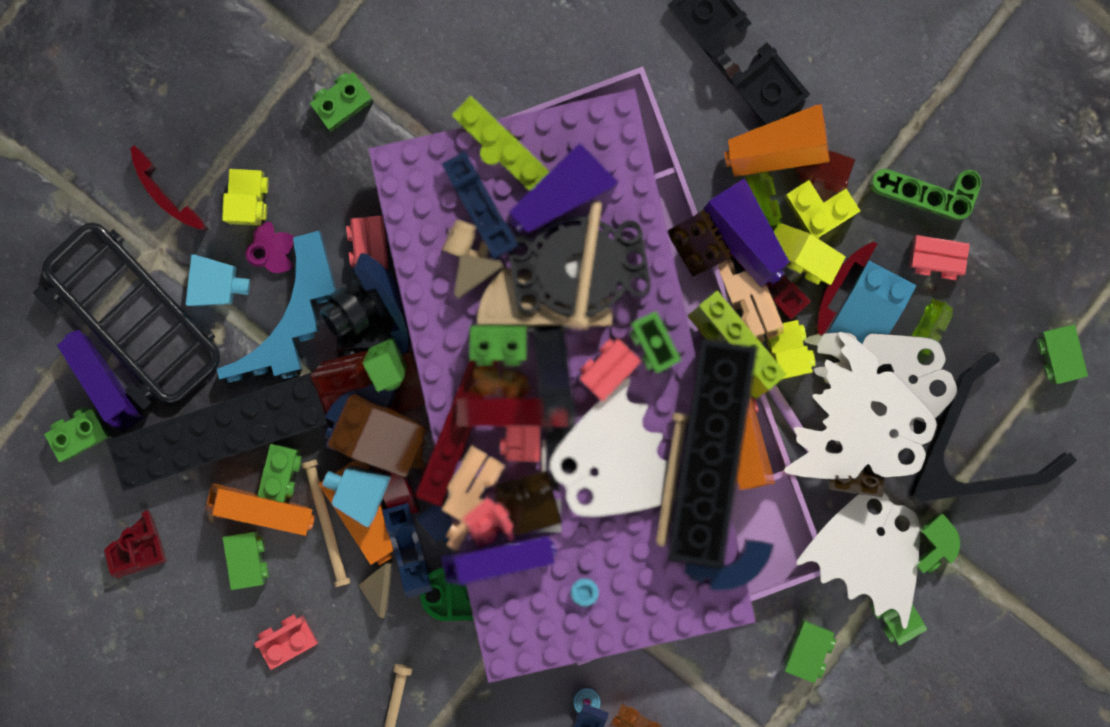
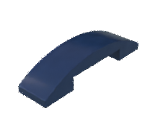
[441,151,518,259]
[354,253,411,353]

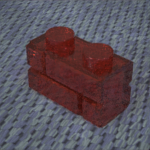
[311,351,371,397]

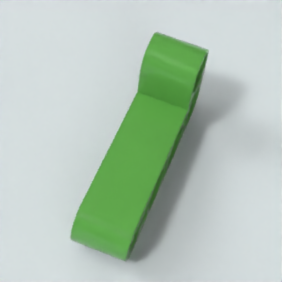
[869,169,982,221]

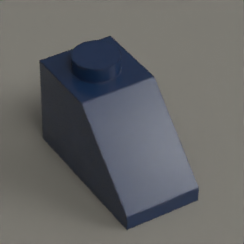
[416,503,453,542]

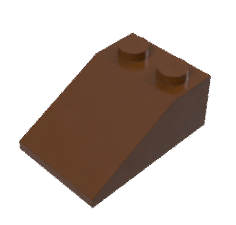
[327,393,428,477]

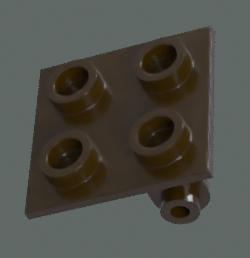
[667,210,731,277]
[829,464,884,497]
[495,470,562,536]

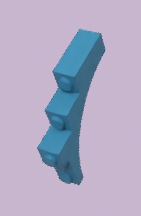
[217,231,337,383]

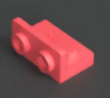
[462,498,515,549]
[254,614,318,670]

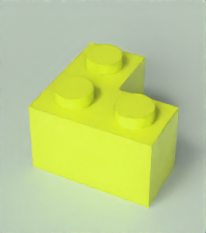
[223,169,269,226]
[783,180,860,238]
[774,223,846,285]
[766,320,816,379]

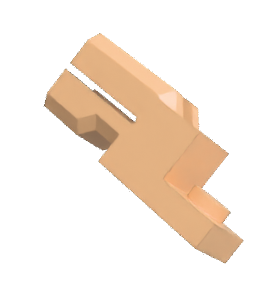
[717,259,784,342]
[442,446,505,550]

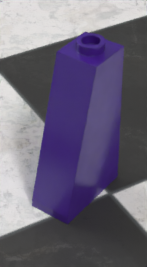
[509,143,619,234]
[702,179,789,287]
[57,330,145,432]
[441,536,556,585]

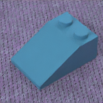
[828,261,917,344]

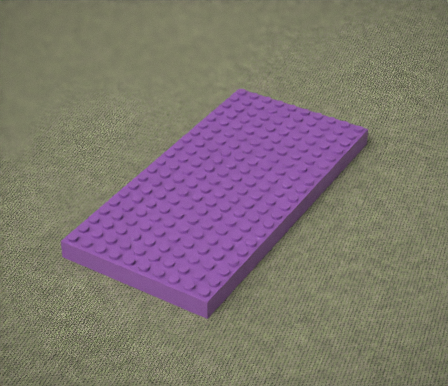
[369,89,755,683]

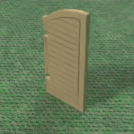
[477,268,612,326]

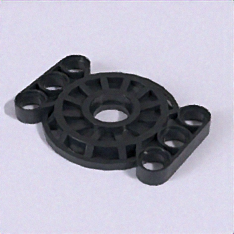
[508,216,651,317]

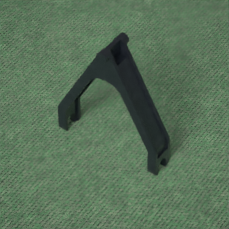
[527,325,579,492]
[907,352,1077,502]

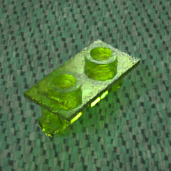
[745,172,782,227]
[911,299,954,356]

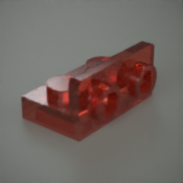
[794,150,856,193]

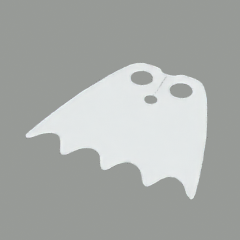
[550,378,678,516]
[796,493,920,629]

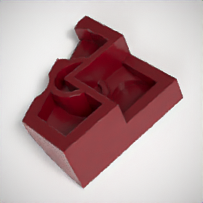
[104,510,167,578]

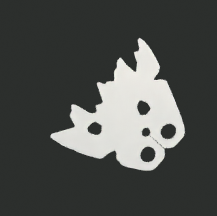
[784,332,937,479]
[804,333,957,454]

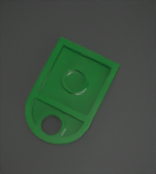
[420,567,474,621]

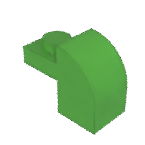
[915,512,960,573]

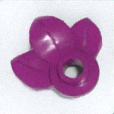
[245,221,295,273]

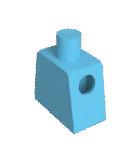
[186,254,250,306]
[322,466,392,527]

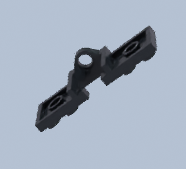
[667,0,810,125]

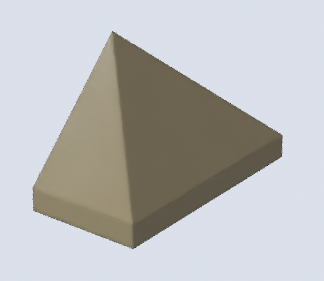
[454,255,503,299]
[358,562,393,618]

